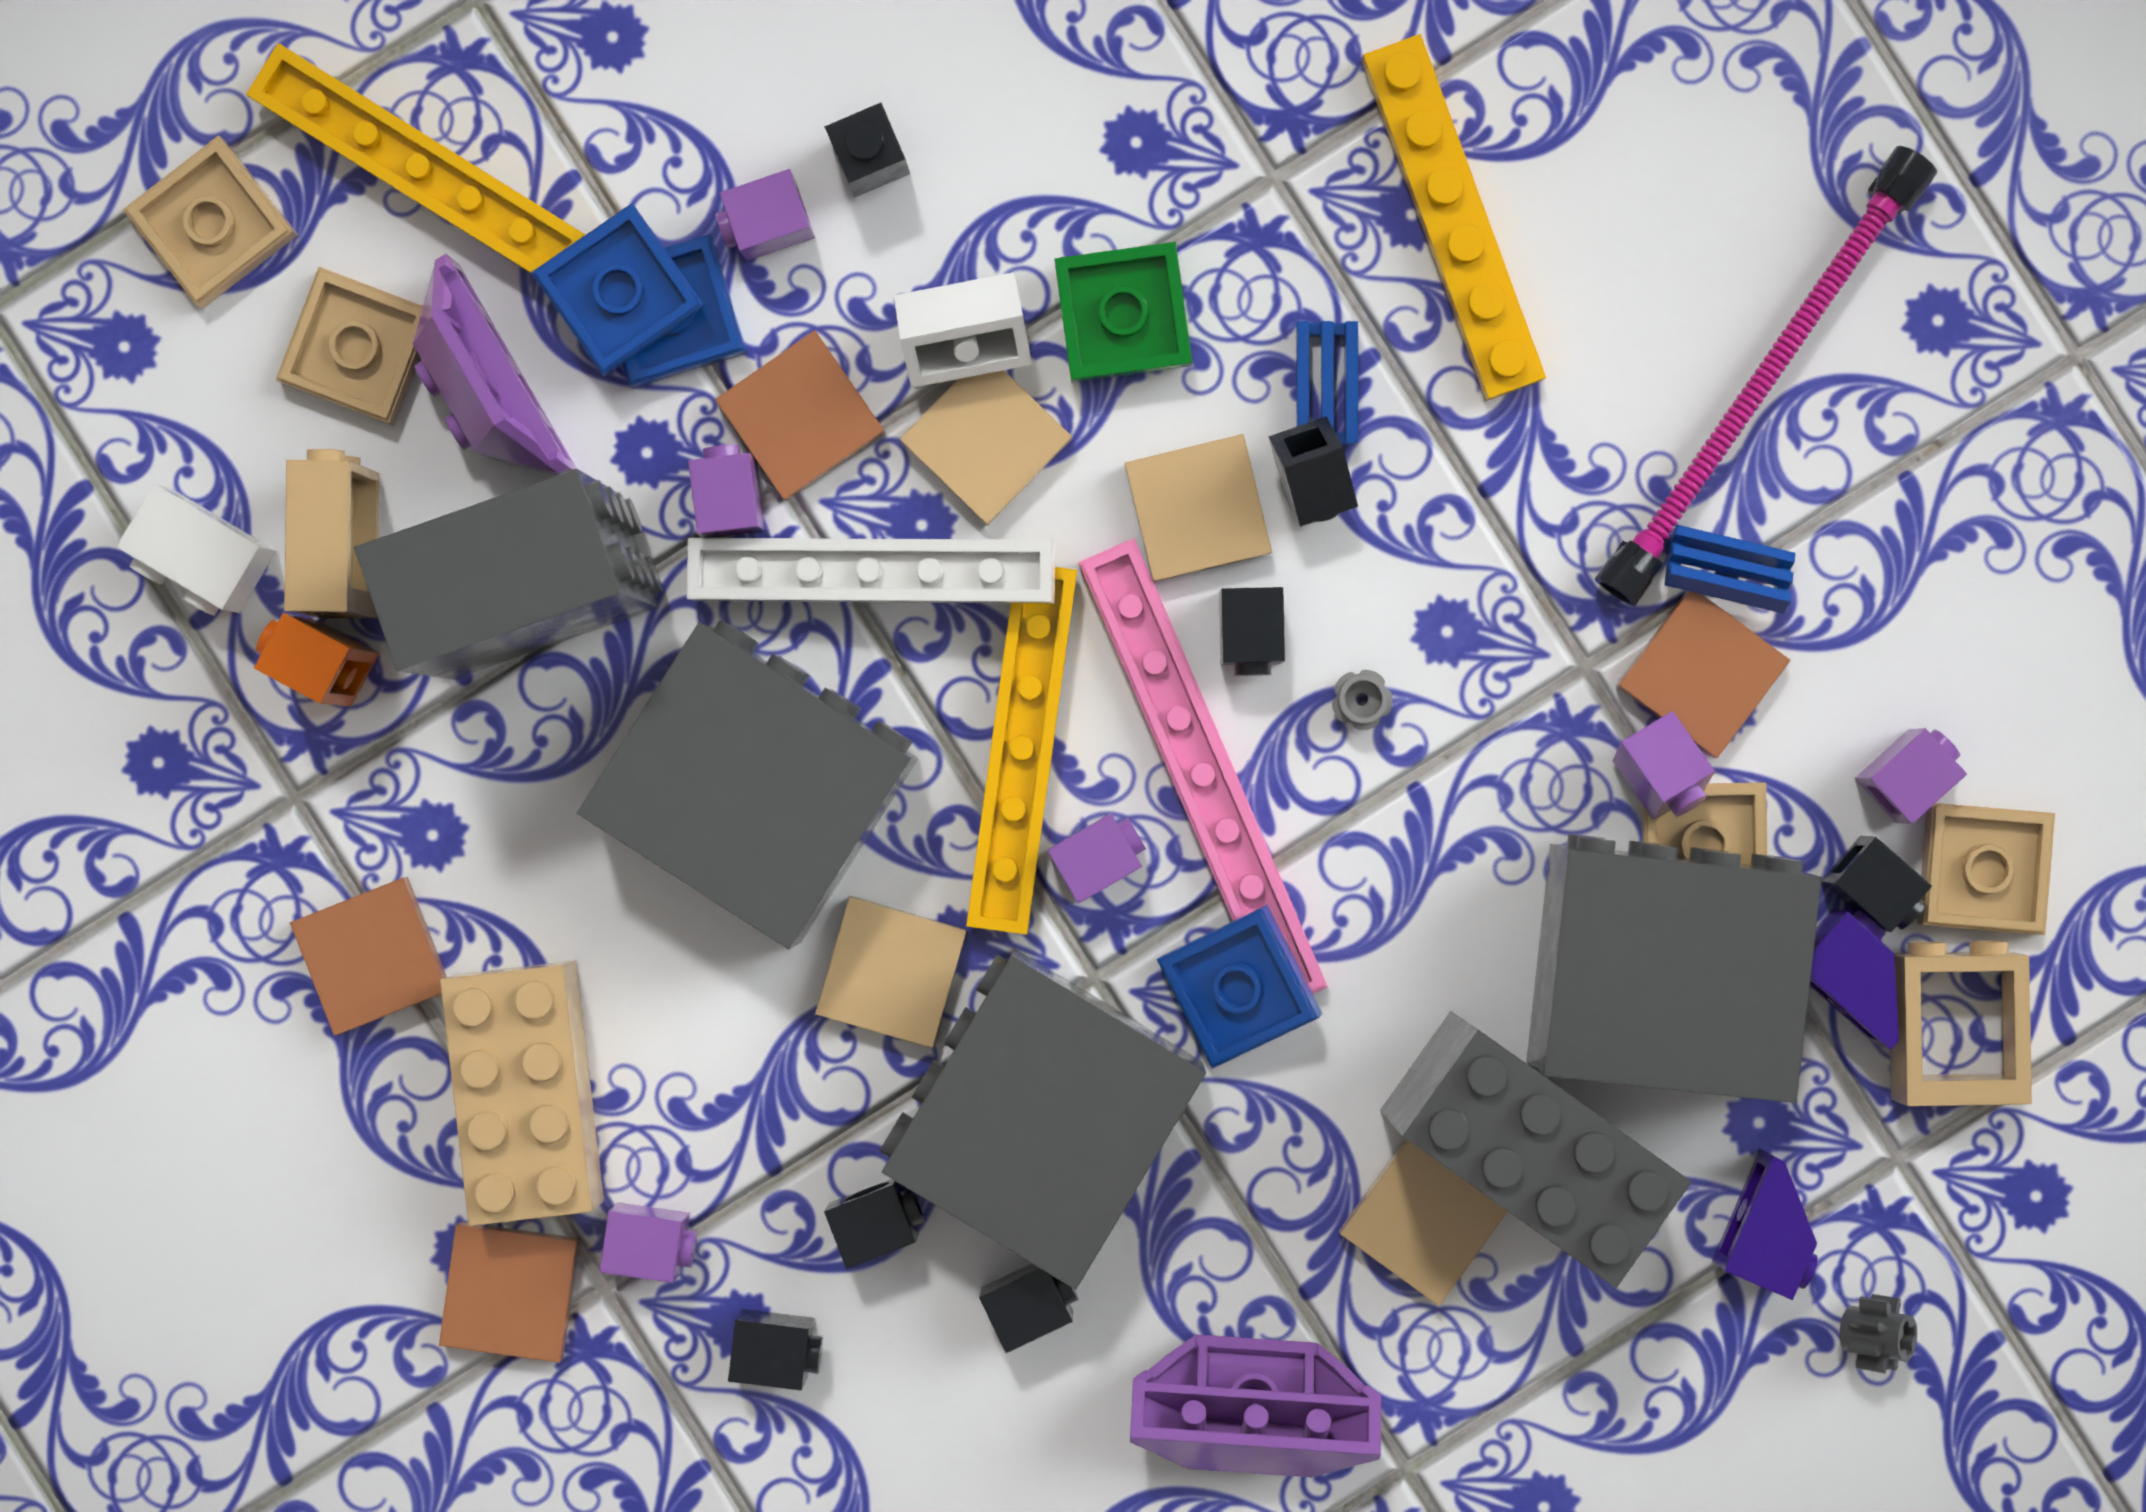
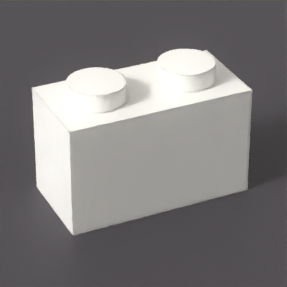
[894,272,1032,388]
[116,483,276,616]

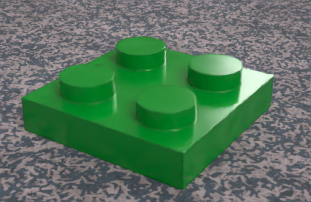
[1054,241,1192,383]

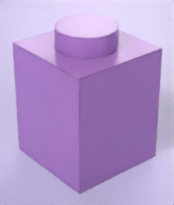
[715,168,815,261]
[688,444,765,538]
[1612,711,1715,820]
[1855,728,1967,824]
[1047,813,1146,904]
[600,1202,697,1283]

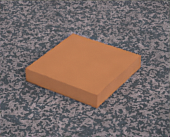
[715,330,886,501]
[1616,591,1791,759]
[290,877,447,1036]
[439,1221,580,1363]

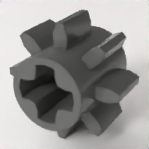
[1839,1294,1917,1374]

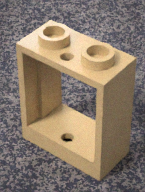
[284,449,379,618]
[1890,941,2032,1106]

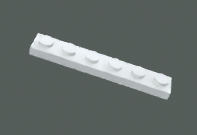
[687,538,1055,604]

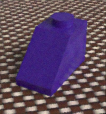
[1810,909,1899,1050]
[1712,1149,1818,1300]

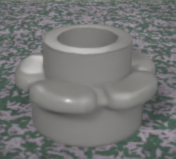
[1332,670,1393,730]

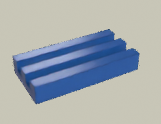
[1296,321,1358,446]
[1664,525,1796,614]

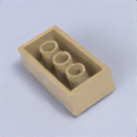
[440,960,604,1226]

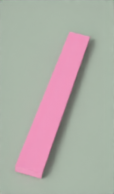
[1078,538,1328,994]

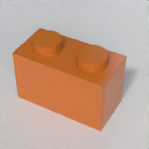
[254,613,380,707]

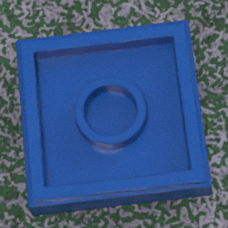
[531,203,705,377]
[623,234,748,389]
[1156,904,1323,1069]

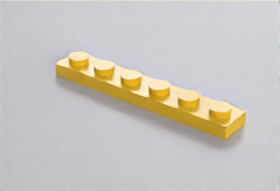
[1361,33,1546,401]
[246,43,586,274]
[966,567,1077,935]

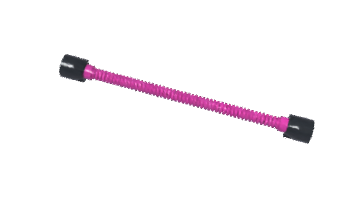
[1595,146,1937,606]

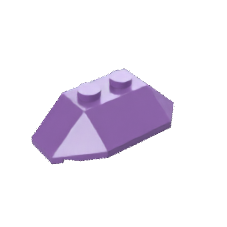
[413,254,577,476]
[1130,1335,1381,1478]

